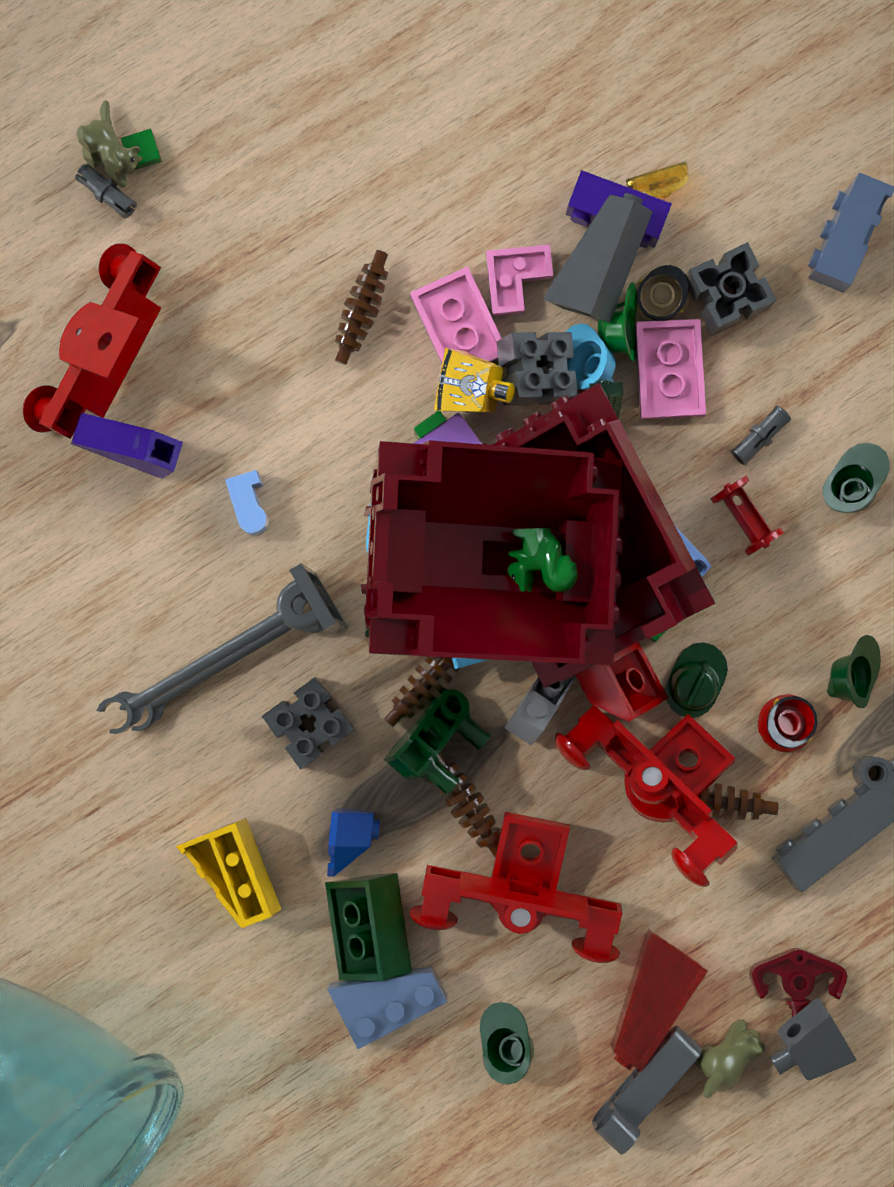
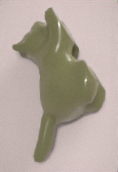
[76,100,143,188]
[695,1019,765,1098]

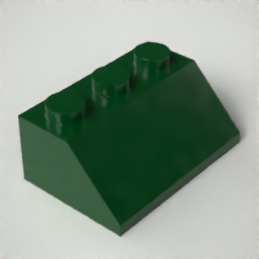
[325,873,412,981]

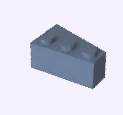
[808,172,894,293]
[327,966,447,1049]

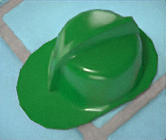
[598,282,637,362]

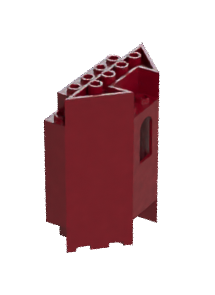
[482,383,716,688]
[361,440,625,665]

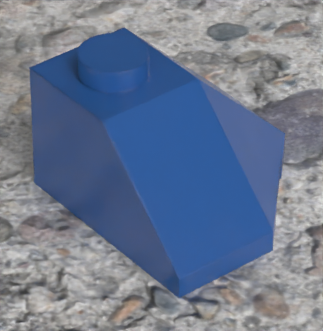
[327,808,380,877]

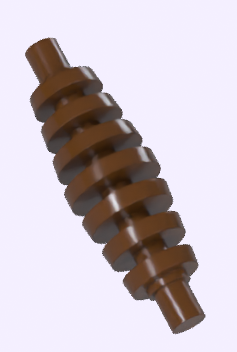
[335,250,388,365]
[384,657,460,727]
[437,753,501,857]
[698,783,779,820]

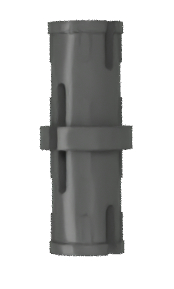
[75,163,137,219]
[731,405,791,466]

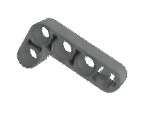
[592,1025,702,1155]

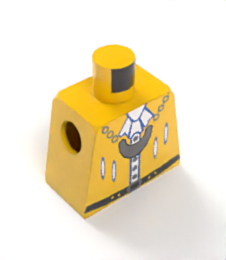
[434,348,515,413]

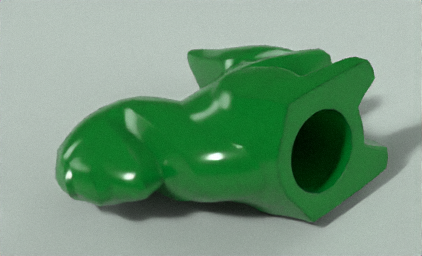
[508,528,578,593]

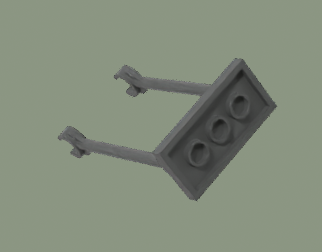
[96,563,348,734]

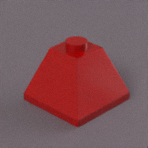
[576,642,668,722]

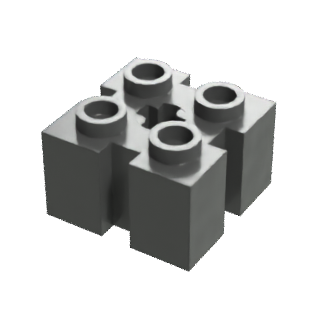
[686,242,776,336]
[497,332,578,405]
[262,677,356,770]

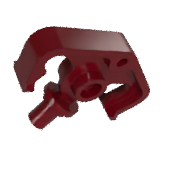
[749,947,848,1017]

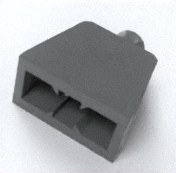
[770,997,857,1080]

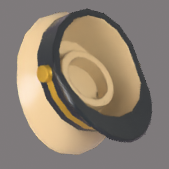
[636,265,690,322]

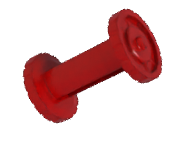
[710,475,784,556]

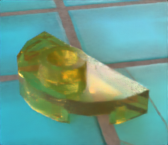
[626,161,689,198]

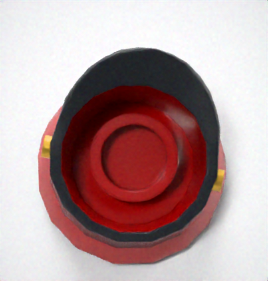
[758,694,818,752]

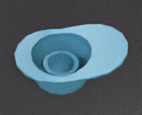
[565,323,616,390]

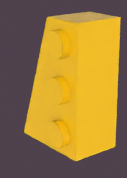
[176,818,282,928]

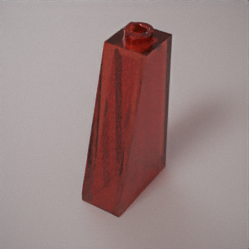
[610,929,708,1071]

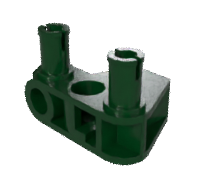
[383,688,491,795]

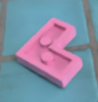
[486,244,553,317]

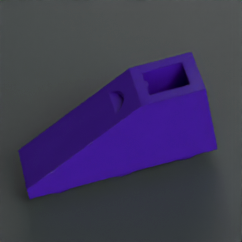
[71,413,183,479]

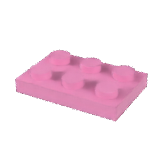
[410,266,502,364]
[635,319,706,420]

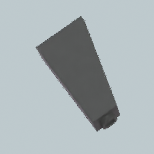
[544,193,653,323]

